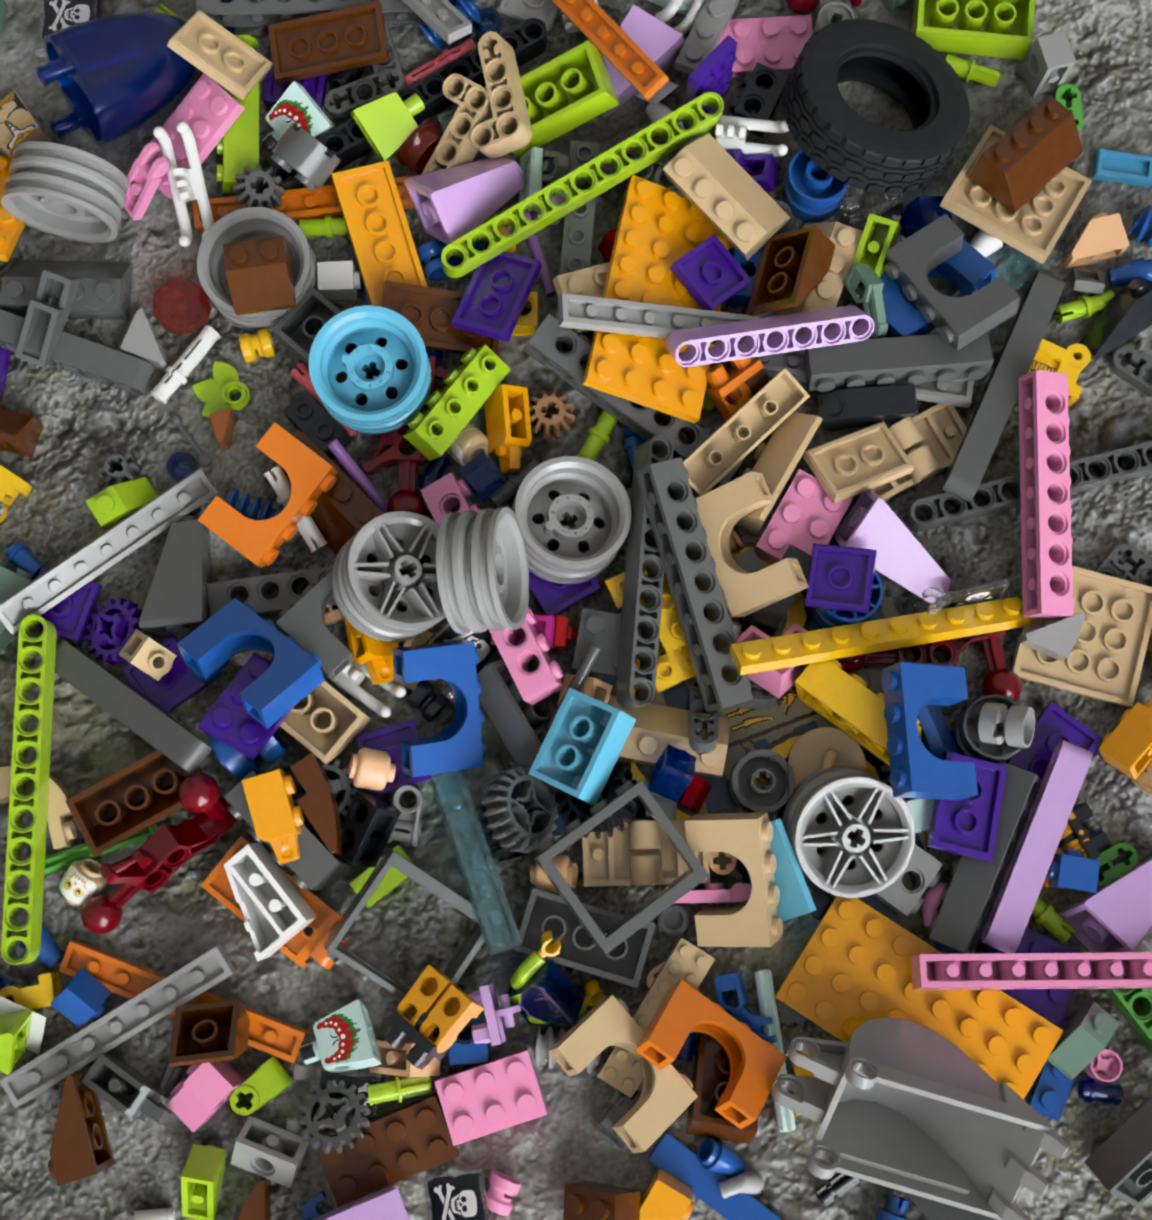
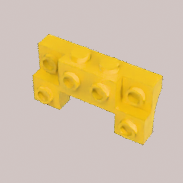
[604,566,696,694]

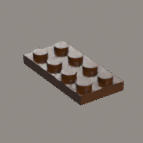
[268,1,390,84]
[378,281,499,356]
[316,1093,459,1207]

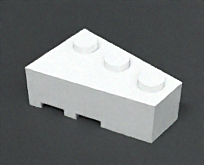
[223,842,317,962]

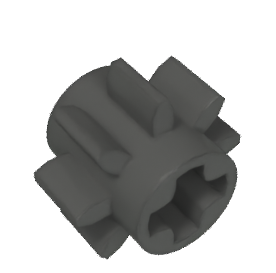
[99,449,140,486]

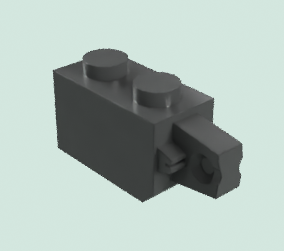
[82,1053,174,1125]

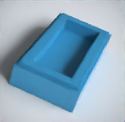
[1092,148,1152,188]

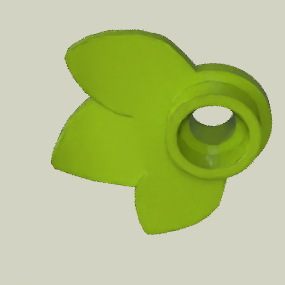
[192,361,251,418]

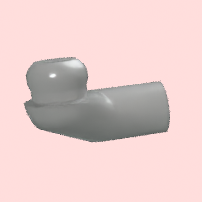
[718,1170,765,1199]

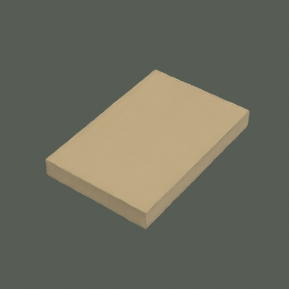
[167,10,273,101]
[803,421,915,504]

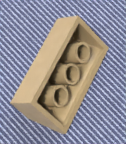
[663,133,791,260]
[770,221,863,336]
[735,412,823,537]
[258,651,372,765]
[608,695,730,779]

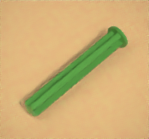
[44,823,158,875]

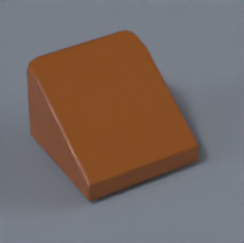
[209,408,236,450]

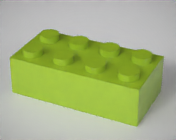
[911,0,1035,60]
[506,40,620,158]

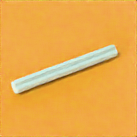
[754,969,796,1132]

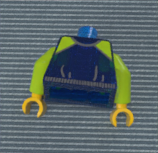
[505,931,605,1026]

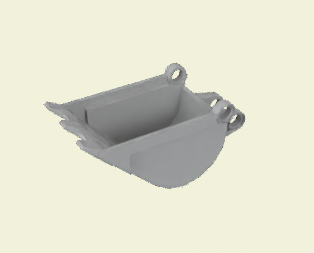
[771,1017,1070,1220]

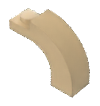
[0,766,77,850]

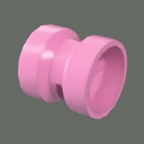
[1083,1049,1123,1082]
[483,1171,522,1216]

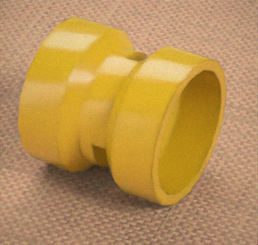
[238,327,276,364]

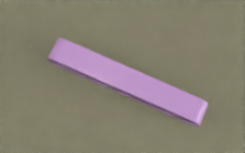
[665,305,874,367]
[980,739,1093,953]

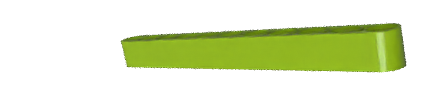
[441,92,724,278]
[1,614,57,965]

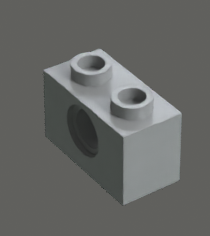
[1021,30,1076,98]
[873,844,943,916]
[230,1115,309,1188]

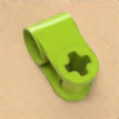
[230,1056,294,1116]

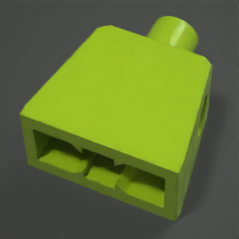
[350,91,425,162]

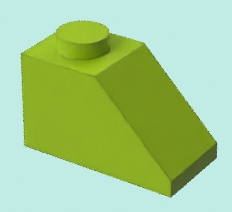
[850,213,902,278]
[85,477,158,530]
[0,1010,32,1075]
[181,1144,225,1220]

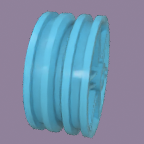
[309,305,432,434]

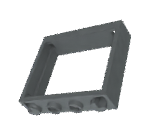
[533,780,709,955]
[323,847,498,1001]

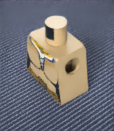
[0,90,47,159]

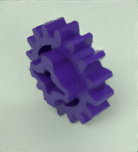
[85,597,147,665]

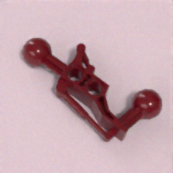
[362,342,450,516]
[836,630,1021,701]
[81,773,237,934]

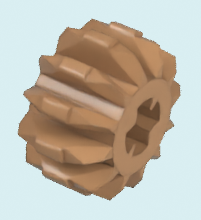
[529,389,576,440]

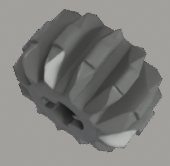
[233,163,285,209]

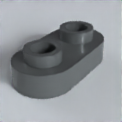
[542,151,571,183]

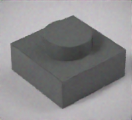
[1070,267,1106,295]

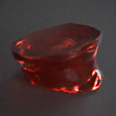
[397,119,443,175]
[153,279,212,335]

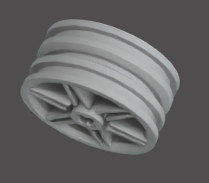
[1,141,129,243]
[197,207,318,333]
[511,456,632,584]
[436,507,529,634]
[332,511,446,642]
[782,766,915,898]

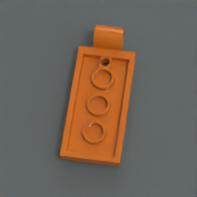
[200,836,349,970]

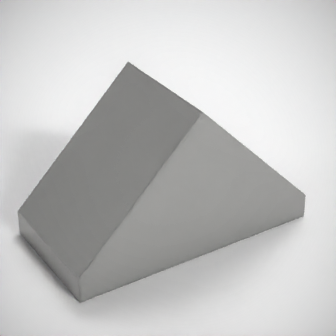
[120,308,170,371]
[1017,612,1085,661]

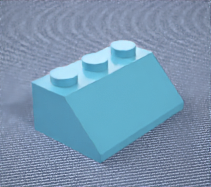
[528,687,636,805]
[748,818,816,921]

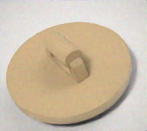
[788,727,866,802]

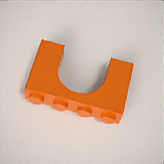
[198,422,338,569]
[635,979,786,1129]

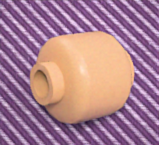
[348,747,396,791]
[530,854,578,896]

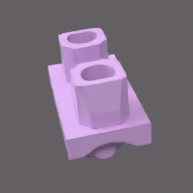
[468,983,521,1046]

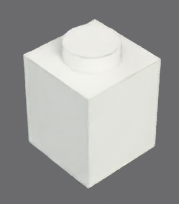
[317,261,362,301]

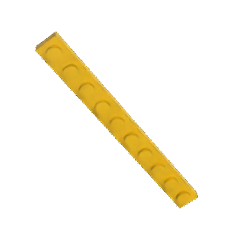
[730,596,1032,675]

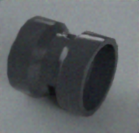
[406,680,450,723]

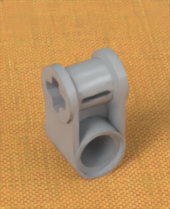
[387,785,425,847]

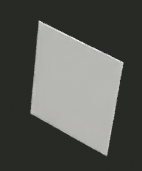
[635,81,679,105]

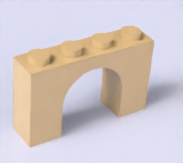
[696,471,809,617]
[684,812,783,947]
[548,995,698,1154]

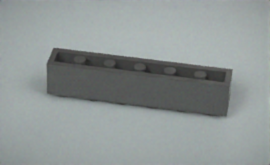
[803,332,994,392]
[929,761,1042,954]

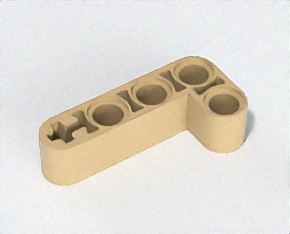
[470,31,532,159]
[422,73,493,174]

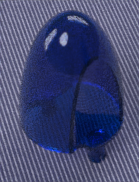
[35,12,197,147]

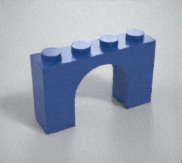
[857,239,996,338]
[177,598,325,729]
[392,639,486,778]
[881,662,978,801]

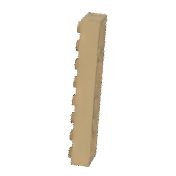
[683,368,810,498]
[596,936,715,1098]

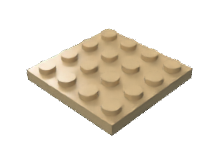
[939,124,1092,264]
[1011,566,1152,708]

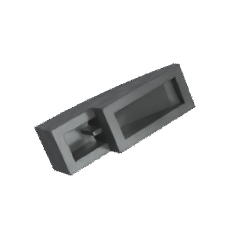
[15,269,81,368]

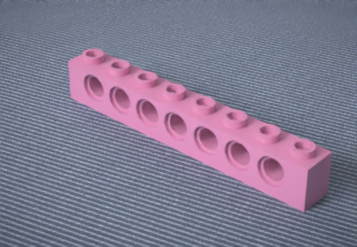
[1018,370,1074,620]
[420,473,564,705]
[911,952,1152,990]

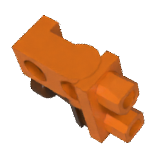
[705,358,769,421]

